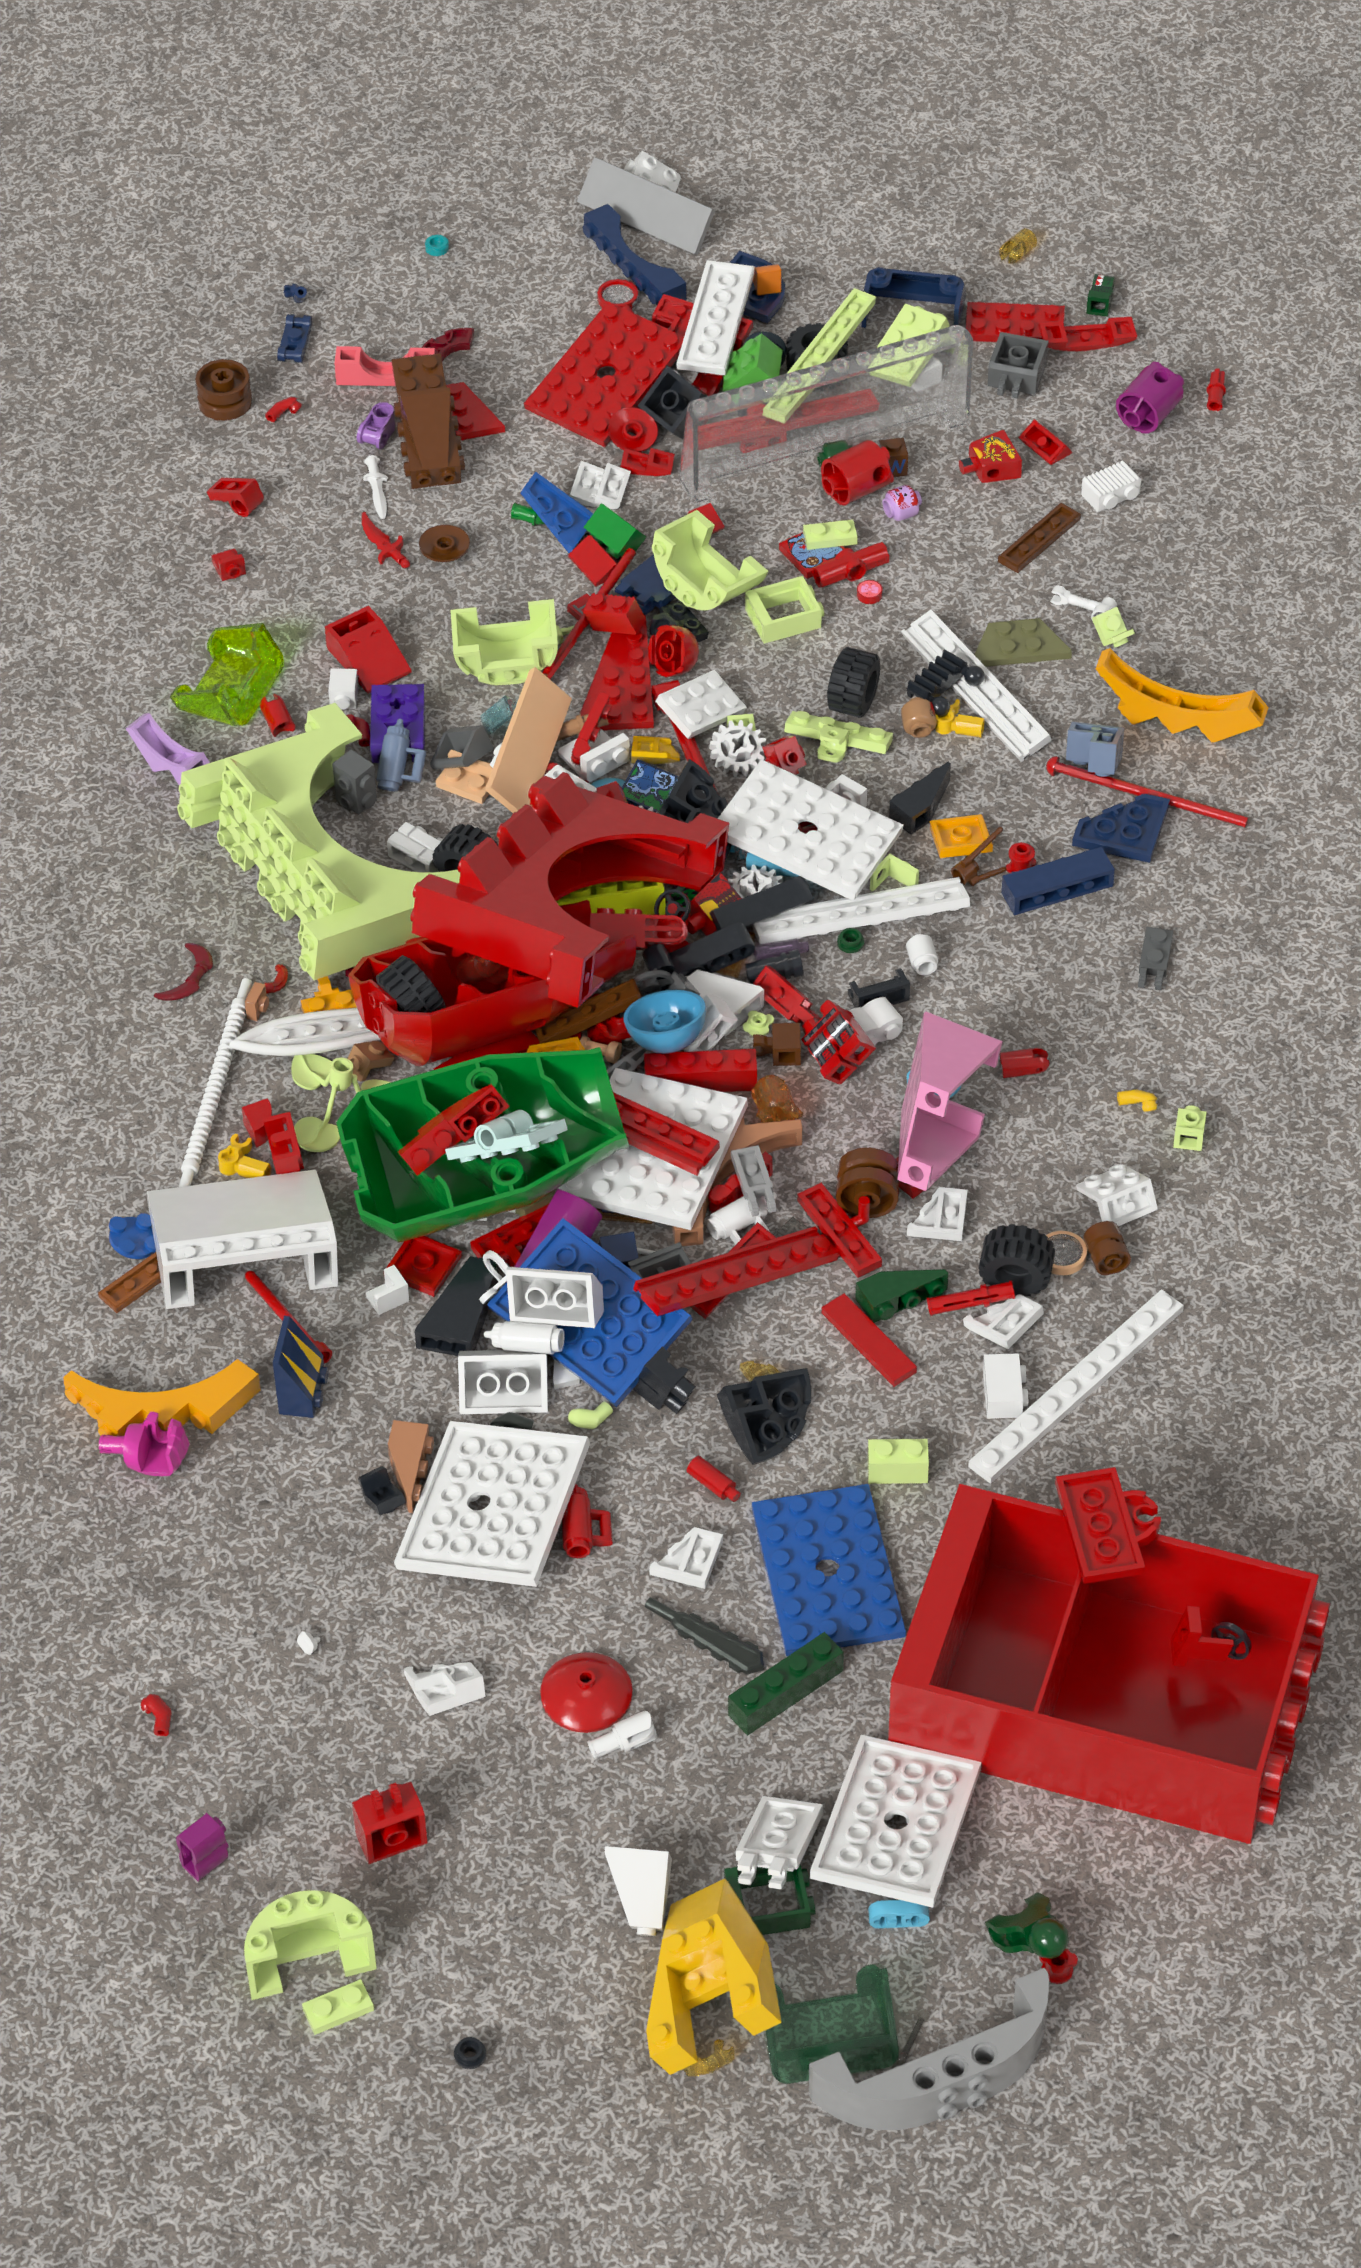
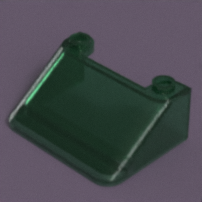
[763,1963,899,2084]

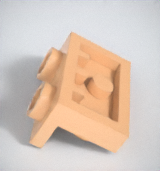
[436,750,493,804]

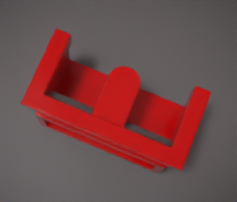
[263,1112,304,1174]

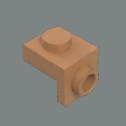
[347,1040,394,1082]

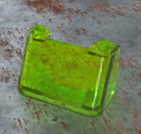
[170,623,284,727]

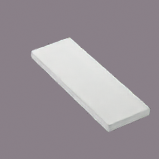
[677,260,755,375]

